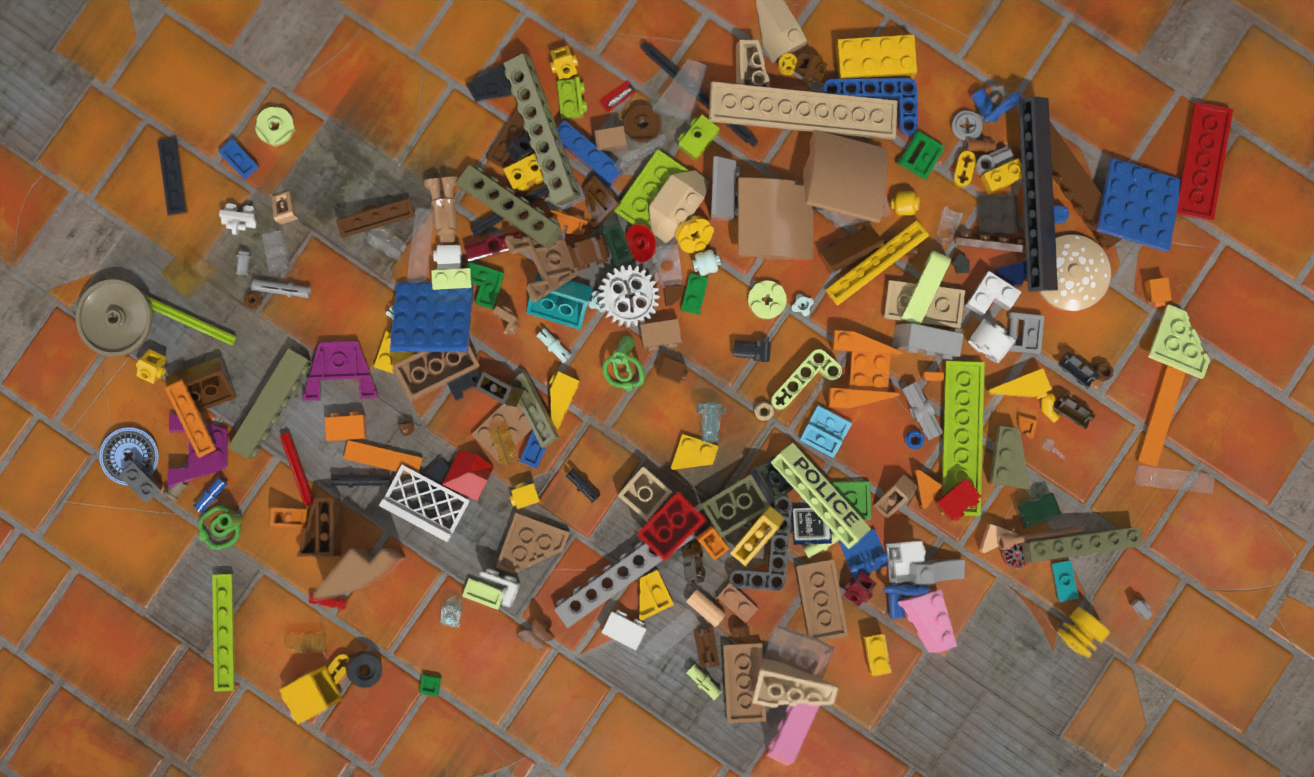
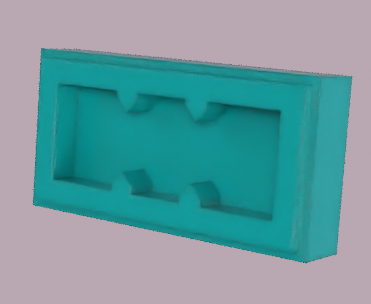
[1051,560,1079,602]

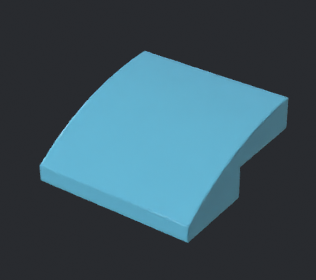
[800,404,852,458]

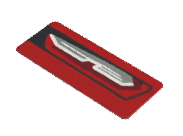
[599,80,636,112]

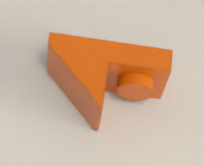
[268,507,307,529]

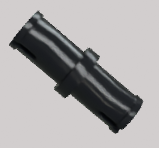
[565,468,600,503]

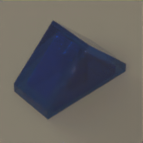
[993,260,1027,288]

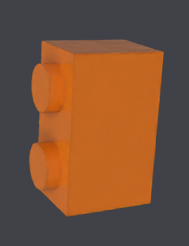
[325,412,368,441]

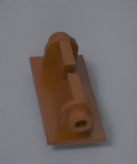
[694,627,720,668]

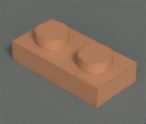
[717,583,758,623]

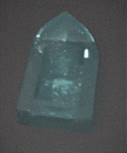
[440,595,463,628]

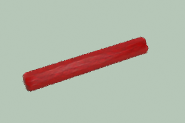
[280,432,314,506]

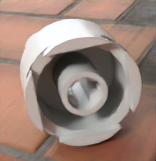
[968,319,1015,363]

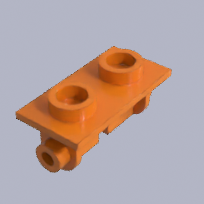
[548,210,588,237]

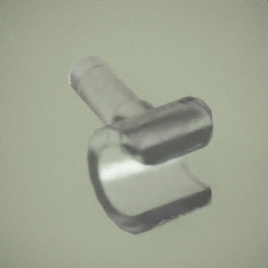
[1042,438,1066,460]

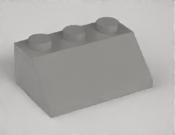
[711,156,740,221]

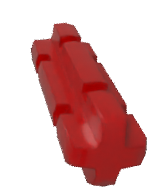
[309,592,347,610]

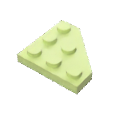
[1148,304,1210,379]

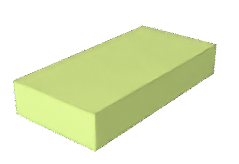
[462,578,503,610]

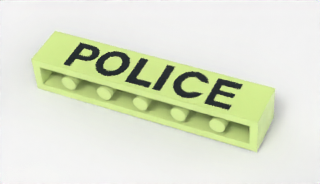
[771,443,871,549]

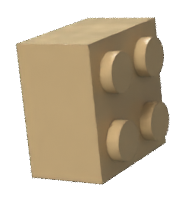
[618,467,672,521]

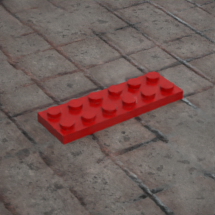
[1176,102,1234,221]

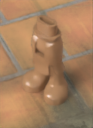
[424,177,459,244]

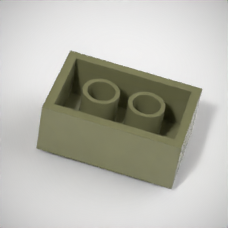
[701,475,770,538]

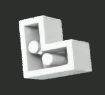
[965,271,1021,316]
[886,541,925,583]

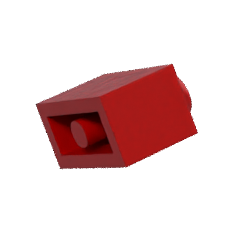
[935,478,982,521]

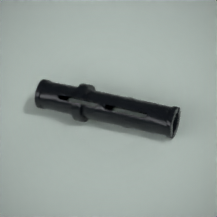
[331,473,390,488]

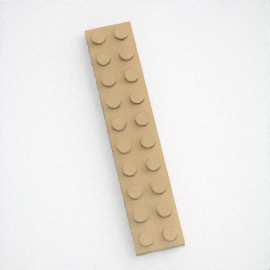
[709,82,897,140]

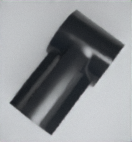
[733,340,772,362]

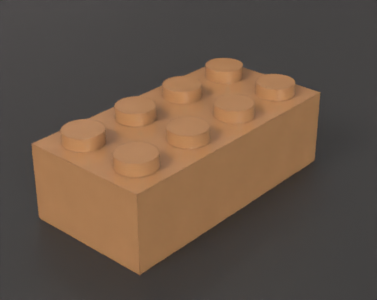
[392,346,479,403]

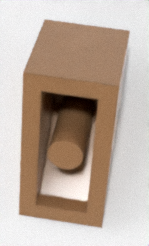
[874,474,918,519]

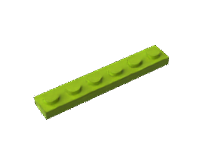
[212,574,235,691]

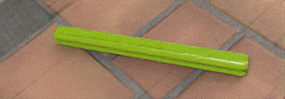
[146,296,237,345]

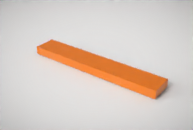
[1137,365,1185,467]

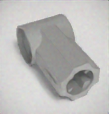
[974,146,1014,175]

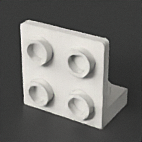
[480,568,521,607]

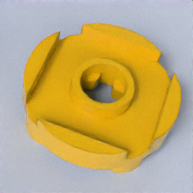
[675,215,714,253]

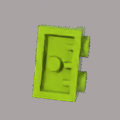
[557,77,587,120]

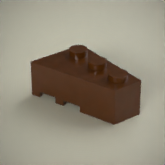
[296,498,341,557]

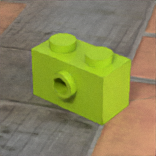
[678,115,720,161]

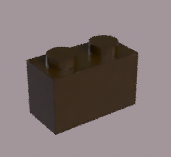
[475,372,524,407]

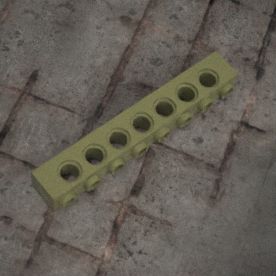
[504,54,581,206]

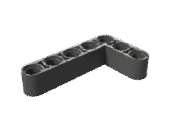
[729,496,792,591]

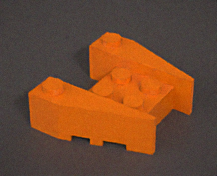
[828,330,902,410]

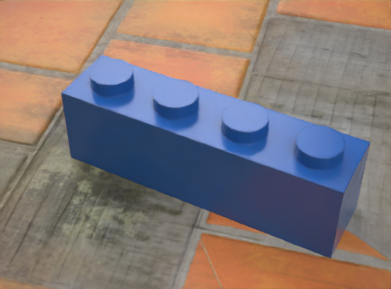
[557,120,623,187]

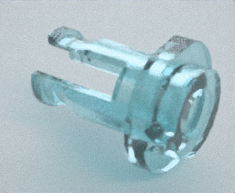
[696,401,727,442]

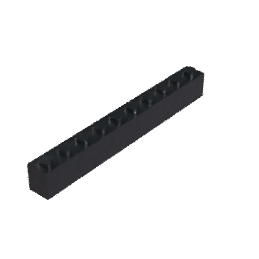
[1019,96,1058,292]

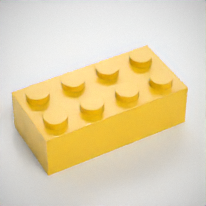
[836,35,917,79]

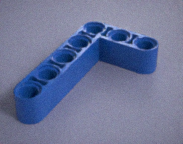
[822,78,918,137]

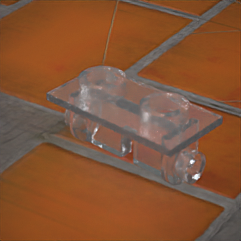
[367,227,407,260]

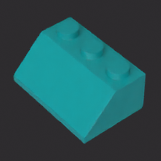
[526,271,593,330]

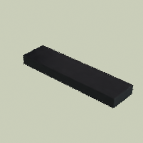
[157,138,188,216]

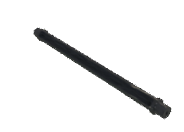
[640,42,759,148]

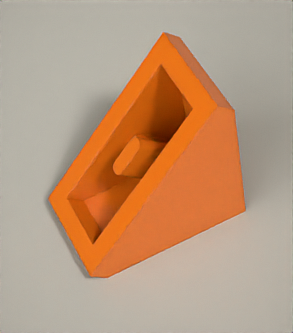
[913,470,942,509]
[696,526,729,561]

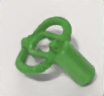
[602,336,645,392]
[198,505,242,550]

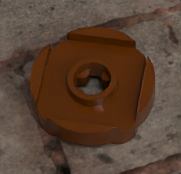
[624,104,662,144]

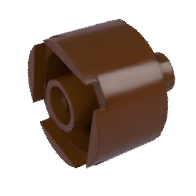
[567,234,610,270]

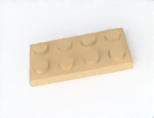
[884,280,965,329]

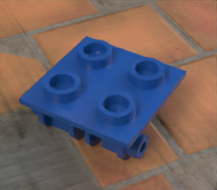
[839,529,888,579]

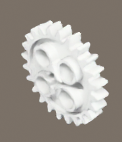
[597,265,660,328]

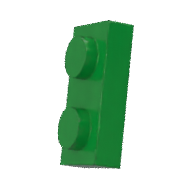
[681,274,709,316]

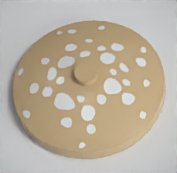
[1039,235,1111,311]

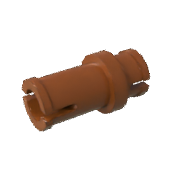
[965,138,996,154]

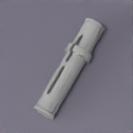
[252,279,311,299]

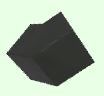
[951,253,970,274]

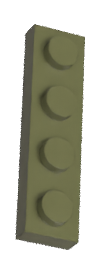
[511,372,560,448]

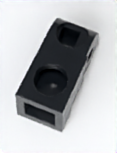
[506,134,535,163]
[447,371,482,402]

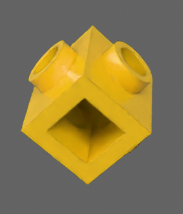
[550,45,578,79]
[136,349,166,384]

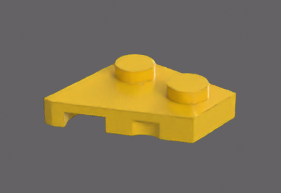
[671,434,719,470]
[639,570,674,621]

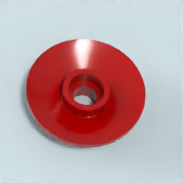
[625,224,656,262]

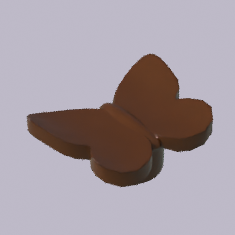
[517,618,555,650]

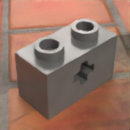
[119,459,163,503]

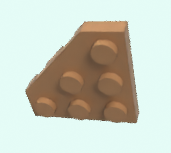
[496,513,570,574]

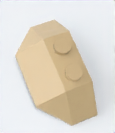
[649,170,710,243]

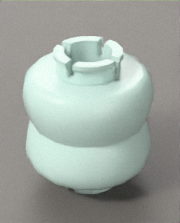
[692,249,721,276]

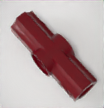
[464,230,522,262]

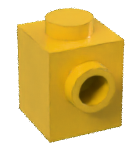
[510,482,541,509]

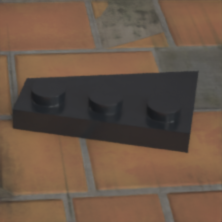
[466,64,530,102]

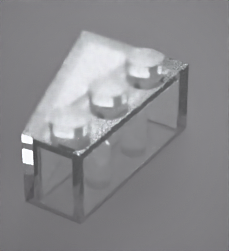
[652,59,707,123]

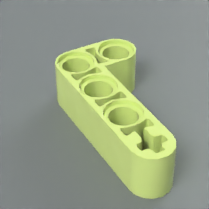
[901,250,951,325]
[771,349,842,410]

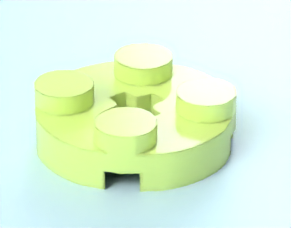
[256,107,295,146]
[748,281,787,319]

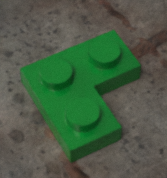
[466,262,505,310]

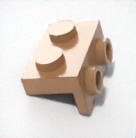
[493,306,520,338]

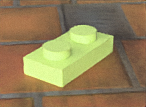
[431,268,472,290]

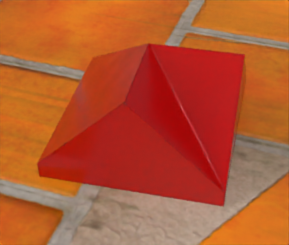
[442,450,494,501]

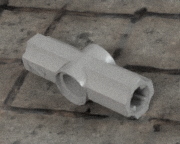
[901,382,943,440]

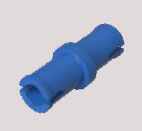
[193,476,228,513]

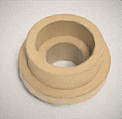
[754,402,774,421]

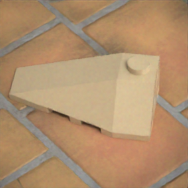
[756,0,807,63]
[753,658,838,707]

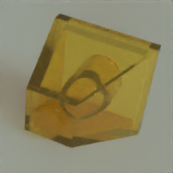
[162,245,215,299]

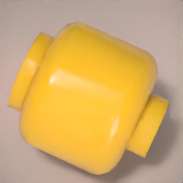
[891,191,920,216]

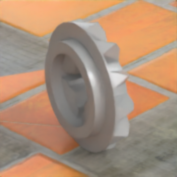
[952,111,983,141]

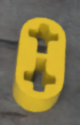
[953,151,976,188]
[327,654,350,685]

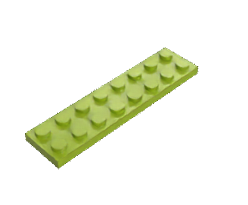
[941,361,985,516]

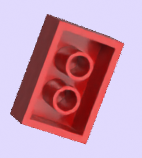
[637,493,706,562]

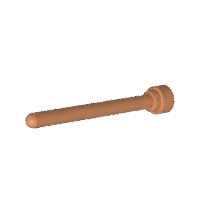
[997,526,1085,550]

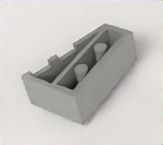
[892,323,964,360]

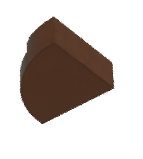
[664,286,684,307]

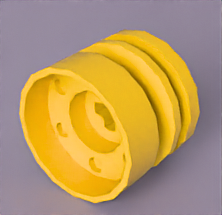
[1057,607,1110,659]

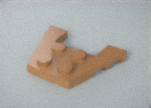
[505,236,579,303]

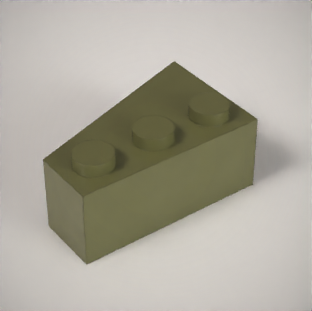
[988,426,1030,489]

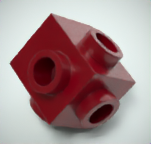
[843,572,877,607]

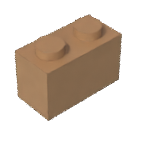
[640,319,682,351]

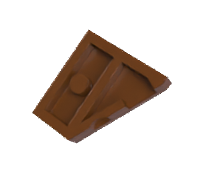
[583,175,621,229]

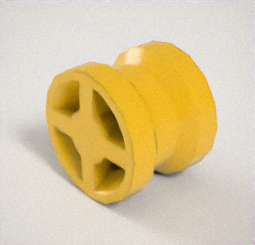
[778,53,797,75]

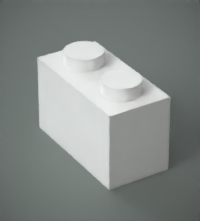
[601,610,647,650]

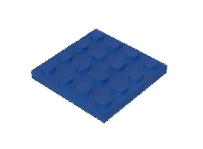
[1096,158,1181,252]
[390,282,474,352]

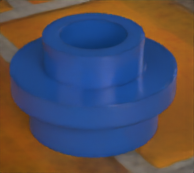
[905,430,925,449]

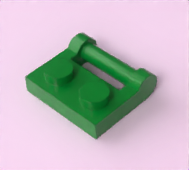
[896,131,945,181]

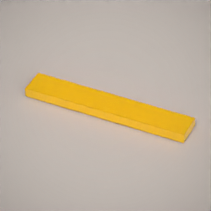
[825,220,929,306]

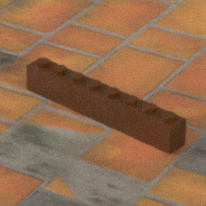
[1019,122,1122,250]

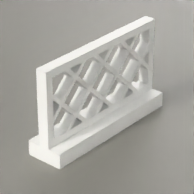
[379,465,470,542]

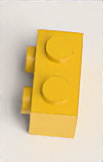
[503,153,544,193]

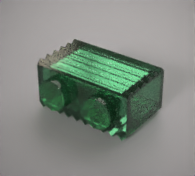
[602,223,634,268]
[1015,491,1062,528]

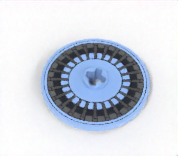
[99,428,159,485]

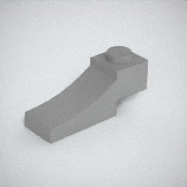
[910,558,965,584]

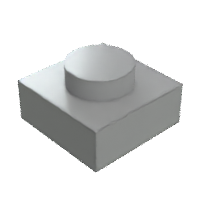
[1129,599,1153,620]

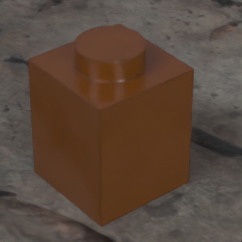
[658,357,688,384]

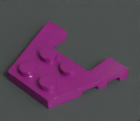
[302,341,378,401]
[167,414,228,488]

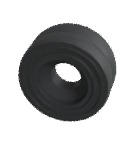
[346,651,383,688]

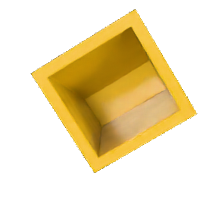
[280,666,343,724]

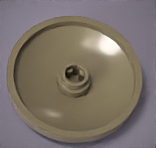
[76,279,153,356]

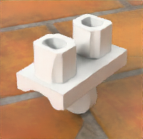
[219,203,257,235]

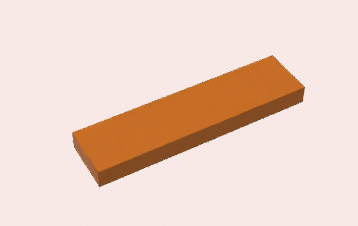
[165,379,217,458]
[343,440,423,475]

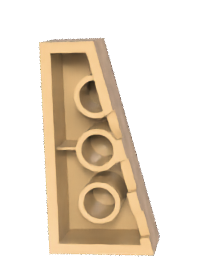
[736,40,770,88]

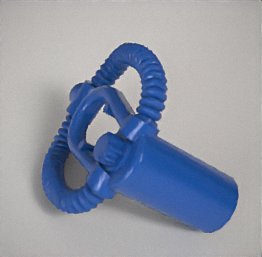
[971,88,1022,123]
[883,582,930,619]

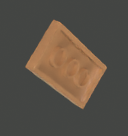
[796,559,848,643]
[723,643,766,723]

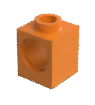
[1145,277,1172,307]

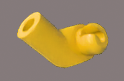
[1041,393,1060,423]

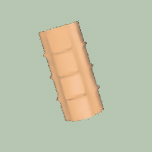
[686,589,726,627]

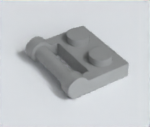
[1008,313,1045,355]

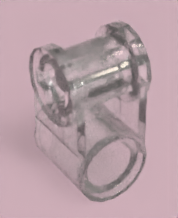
[934,206,963,245]

